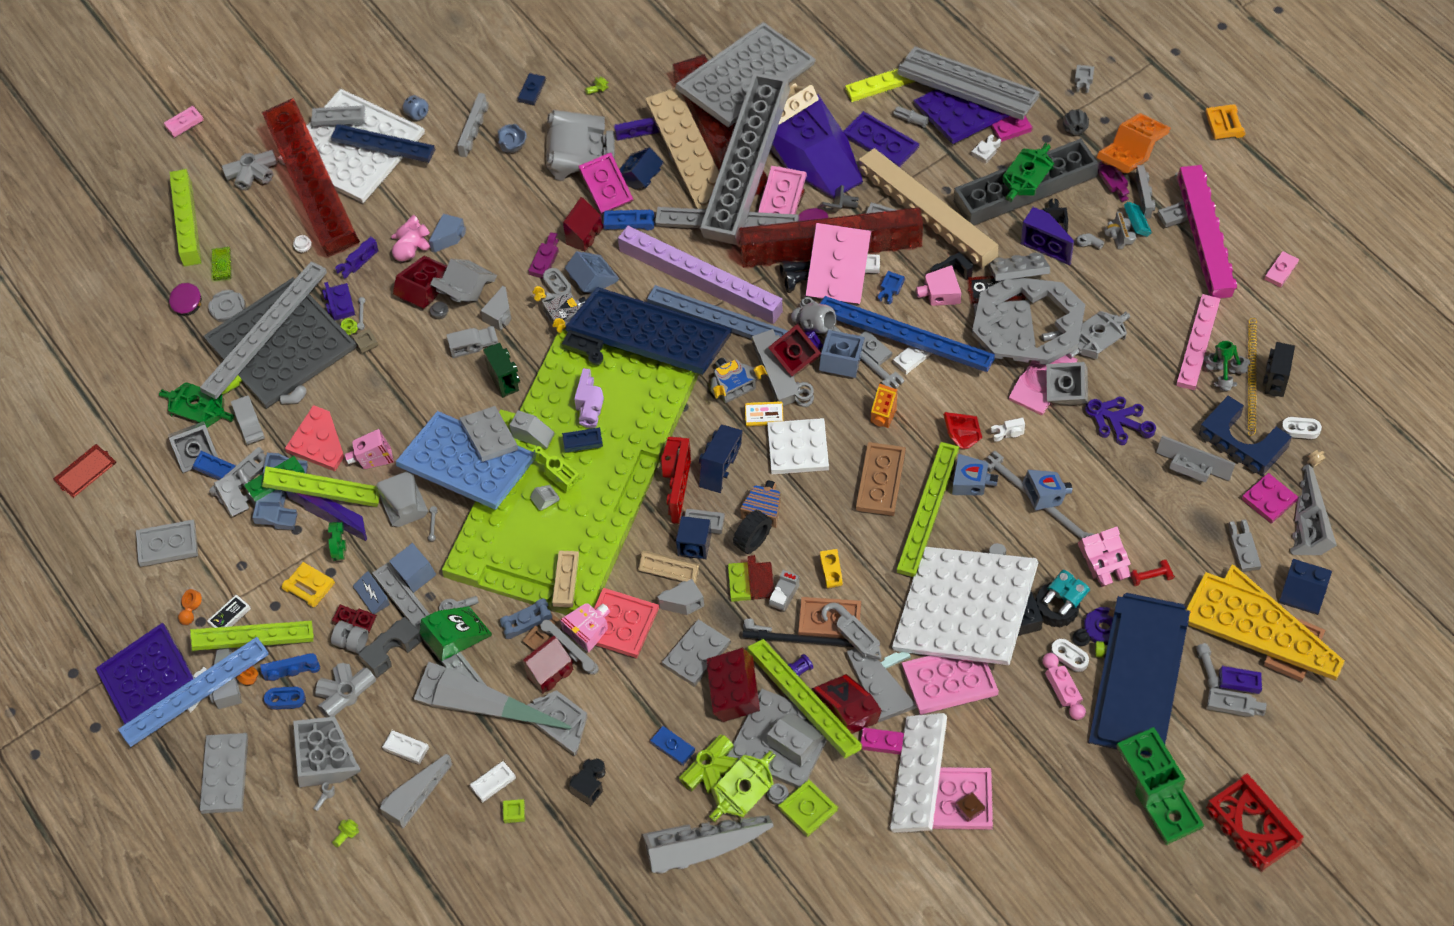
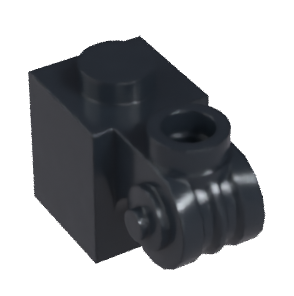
[569,759,606,807]

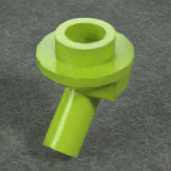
[585,76,609,95]
[332,819,359,847]

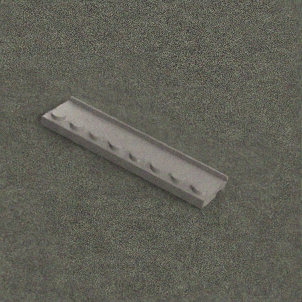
[898,47,1040,120]

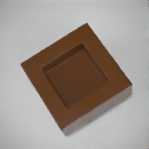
[955,792,986,822]

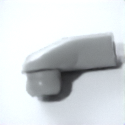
[280,385,306,404]

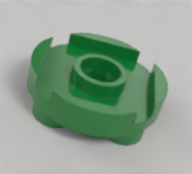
[328,522,347,561]

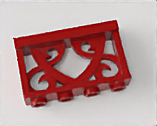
[1206,773,1304,872]

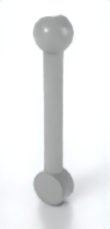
[357,297,365,330]
[428,506,438,542]

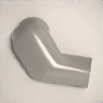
[1077,233,1104,249]

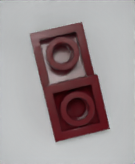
[332,604,377,633]

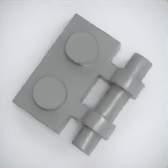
[214,469,256,518]

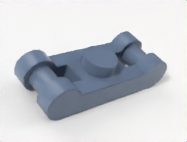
[499,599,553,639]

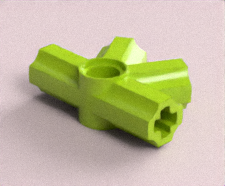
[679,734,739,794]

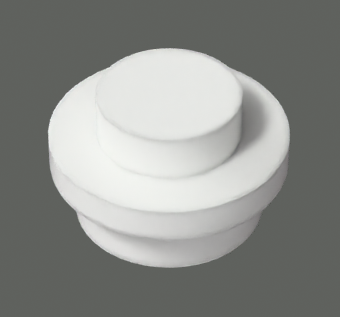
[293,235,312,252]

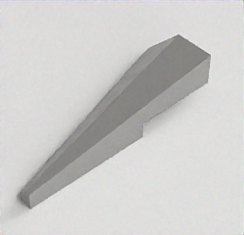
[1290,464,1337,555]

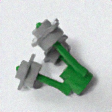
[1204,341,1250,391]

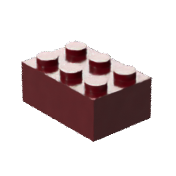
[706,647,760,722]

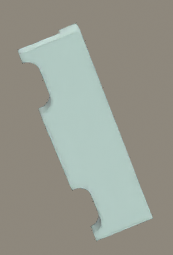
[880,652,911,668]

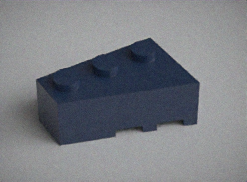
[699,424,743,493]

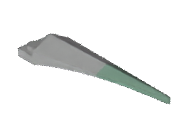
[414,662,572,730]

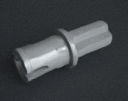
[894,106,929,128]

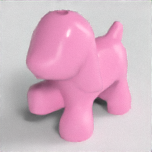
[391,215,430,262]

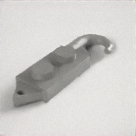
[821,602,881,660]

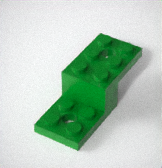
[1116,727,1204,845]

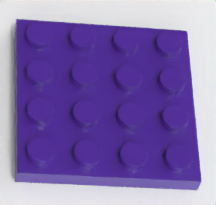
[914,89,1009,144]
[96,622,195,724]

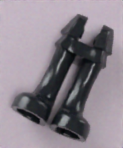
[779,260,811,292]

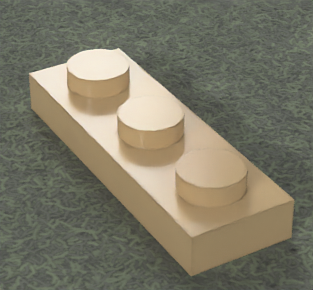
[552,551,579,607]

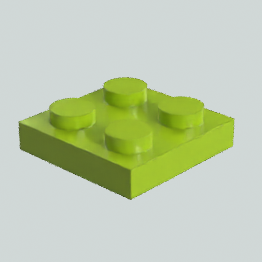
[779,780,838,837]

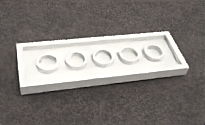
[891,713,947,833]

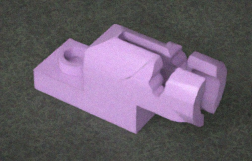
[574,368,604,428]

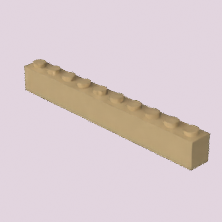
[859,148,998,268]

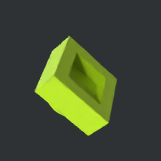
[503,799,525,823]

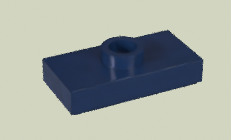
[518,73,546,105]
[562,427,603,453]

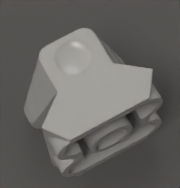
[376,471,428,527]

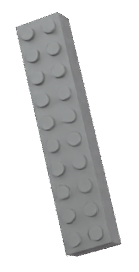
[700,73,790,245]

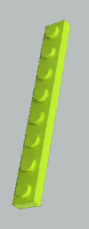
[897,442,959,577]
[747,639,862,758]

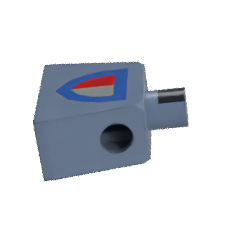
[952,454,999,495]
[1022,470,1072,510]

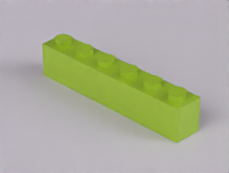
[169,169,202,267]

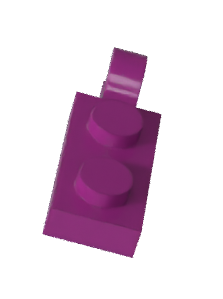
[1097,161,1130,202]
[528,232,559,279]

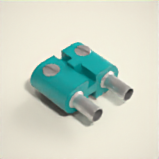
[1042,569,1090,616]

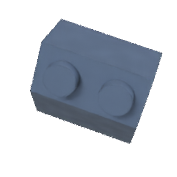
[565,251,619,293]
[819,330,865,378]

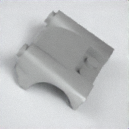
[546,110,605,181]

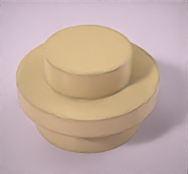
[1307,450,1326,467]

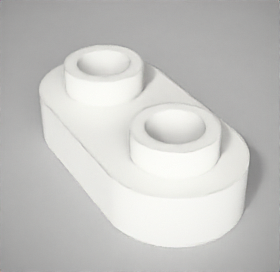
[1281,417,1322,439]
[1051,639,1089,672]

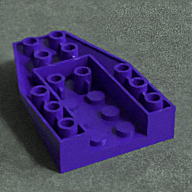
[770,94,863,198]

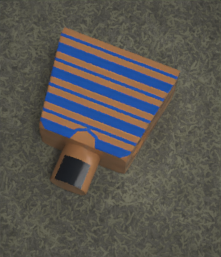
[740,480,781,528]

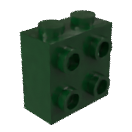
[483,343,520,398]

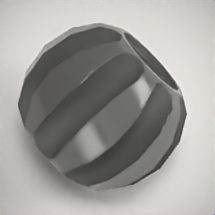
[1063,109,1089,135]

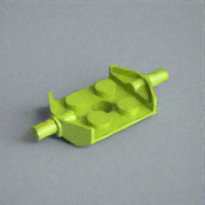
[708,750,776,823]

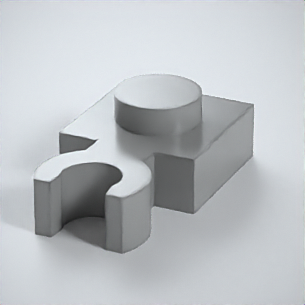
[1075,65,1094,93]

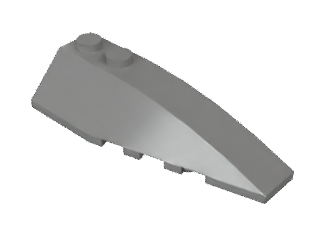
[643,815,773,873]

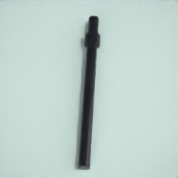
[742,629,854,647]

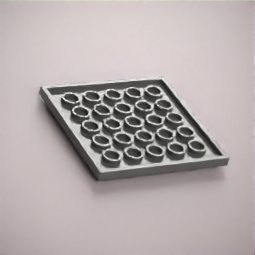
[203,277,357,408]

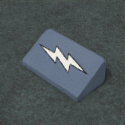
[353,571,390,614]

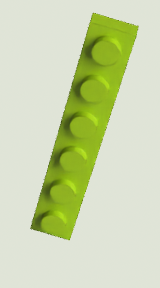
[262,466,380,507]
[190,621,314,651]

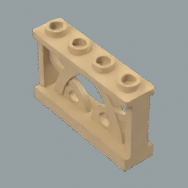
[779,83,818,124]

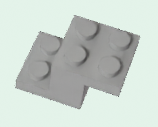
[430,259,497,303]

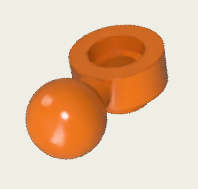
[178,589,202,625]
[236,664,258,685]

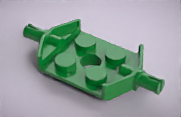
[1003,143,1054,202]
[159,382,234,428]

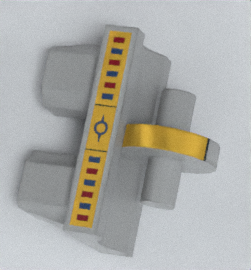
[1104,212,1136,249]

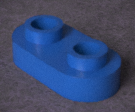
[264,687,306,709]

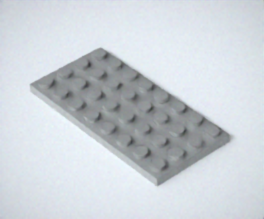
[675,22,816,127]

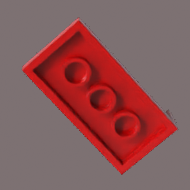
[661,437,692,524]

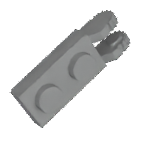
[1229,519,1261,572]

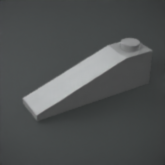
[209,626,242,709]
[380,754,453,829]

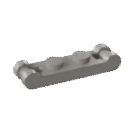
[209,447,266,505]
[541,620,599,675]

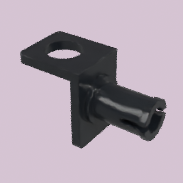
[1042,198,1068,233]

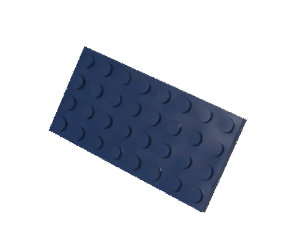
[566,287,732,375]

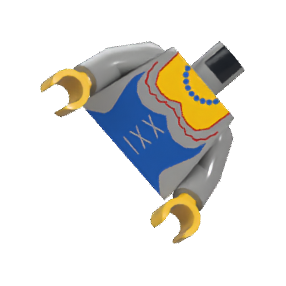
[711,358,767,404]

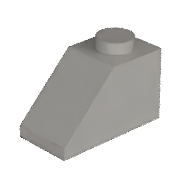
[481,286,511,331]
[510,410,555,449]

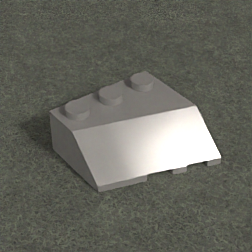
[293,716,361,787]

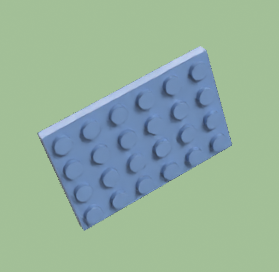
[396,411,534,510]

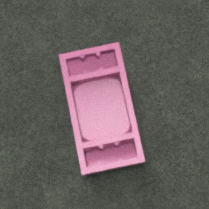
[1009,355,1078,415]

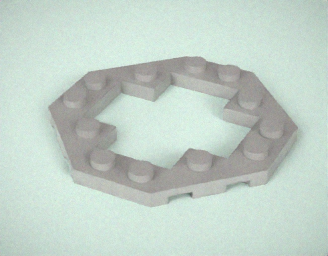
[972,278,1085,364]

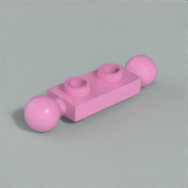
[1042,653,1086,720]

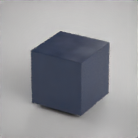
[676,516,712,560]

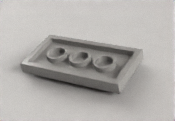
[200,733,248,814]

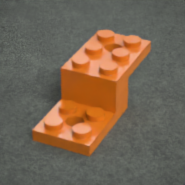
[1097,113,1171,173]

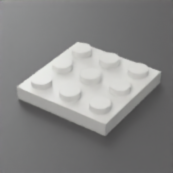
[767,418,829,474]

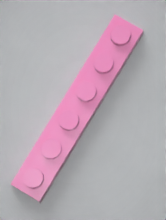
[1176,294,1221,390]

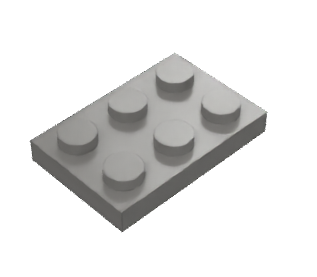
[988,253,1050,281]
[460,406,518,462]
[136,519,198,567]
[662,619,731,687]

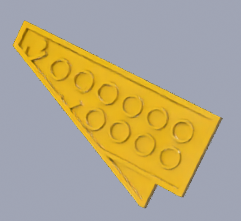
[1186,565,1344,681]

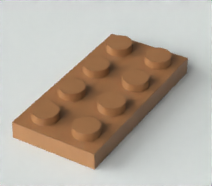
[856,442,906,516]

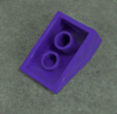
[1021,207,1074,265]

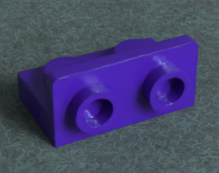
[323,282,355,320]

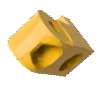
[820,549,843,588]

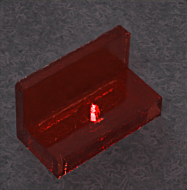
[747,555,774,600]

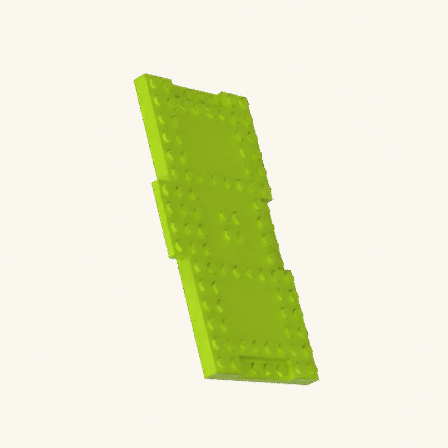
[442,329,699,615]

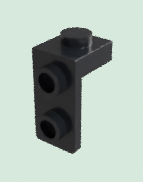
[930,252,973,280]

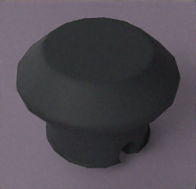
[1072,628,1091,646]

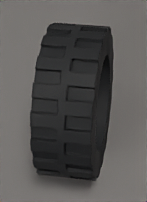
[733,509,772,554]
[1036,582,1080,627]

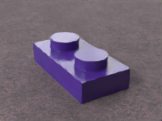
[1219,666,1262,694]

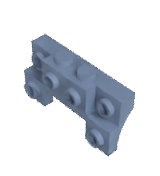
[253,453,308,530]

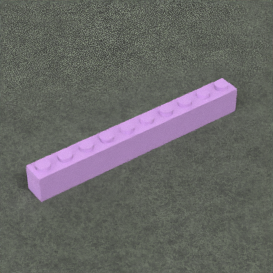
[618,226,783,324]

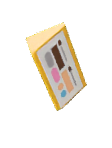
[745,401,783,426]

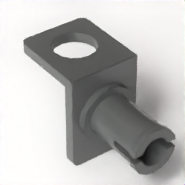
[817,185,859,213]

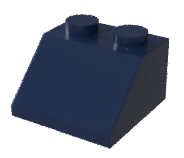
[619,147,664,190]
[1279,559,1332,615]

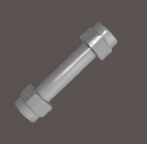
[1196,643,1222,689]

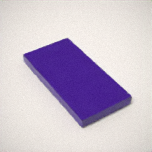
[843,111,919,168]

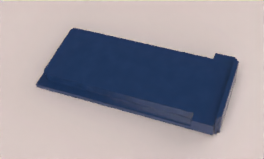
[1088,592,1190,757]

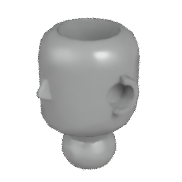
[791,302,836,334]

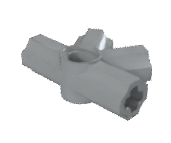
[222,149,278,190]
[315,663,376,717]

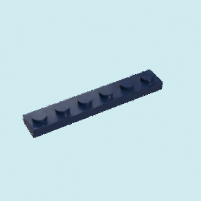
[331,124,435,163]

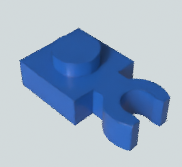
[878,271,905,305]

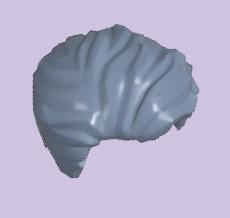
[498,124,526,153]

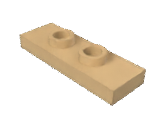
[638,550,700,583]

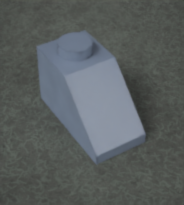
[429,214,466,252]

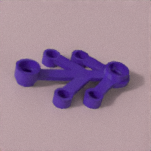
[1085,396,1156,445]

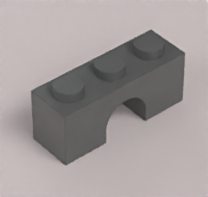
[358,617,423,678]

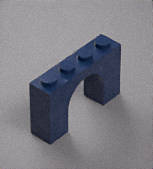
[1199,395,1292,476]

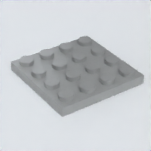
[728,689,827,788]

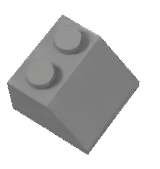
[1046,362,1088,405]
[168,421,218,473]
[767,713,825,767]

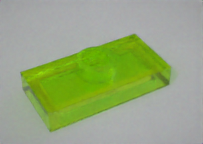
[212,247,232,281]

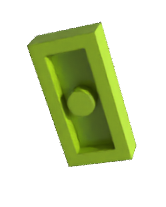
[728,562,751,602]

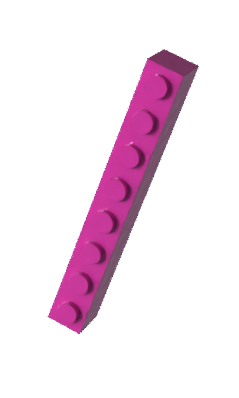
[1177,165,1237,298]

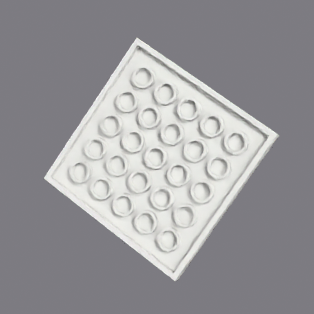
[278,89,425,203]
[892,547,1038,665]

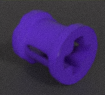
[788,654,813,678]

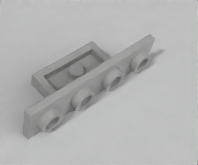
[1157,436,1236,483]

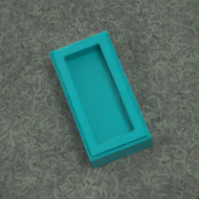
[1123,202,1152,237]

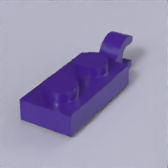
[335,237,379,278]

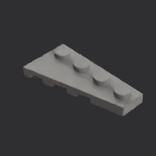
[847,648,916,722]

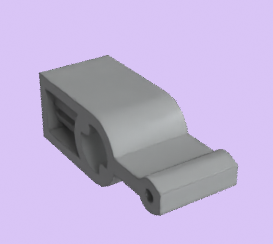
[446,326,498,358]
[231,395,265,445]

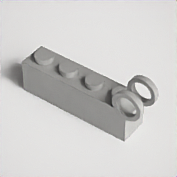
[752,329,814,407]

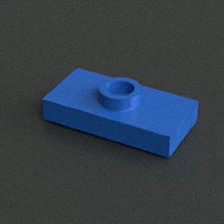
[192,451,236,480]
[650,726,695,766]

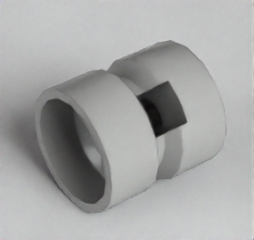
[331,621,368,654]

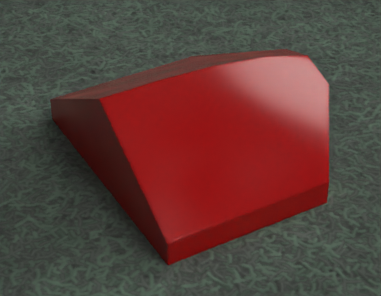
[943,412,982,449]

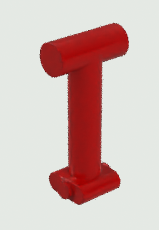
[1130,559,1175,586]

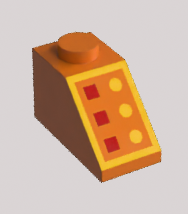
[871,384,897,428]

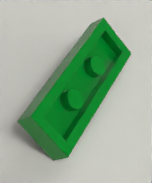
[244,456,305,502]

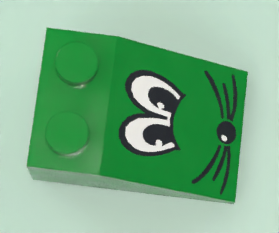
[419,606,492,661]

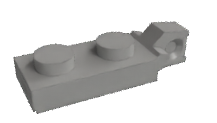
[1207,688,1267,717]

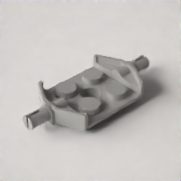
[1067,311,1130,359]

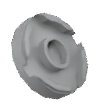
[209,290,246,323]

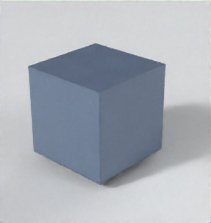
[389,543,437,593]

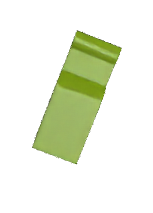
[533,446,579,493]

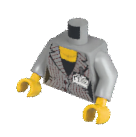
[532,286,586,333]

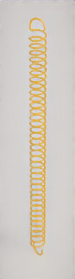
[1248,318,1257,436]

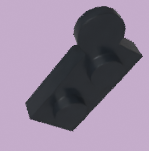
[562,330,604,365]

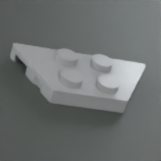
[528,690,588,756]

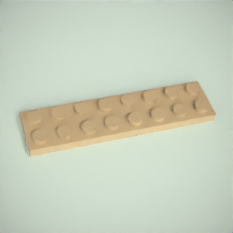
[645,88,719,210]

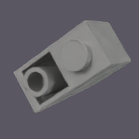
[657,579,704,615]

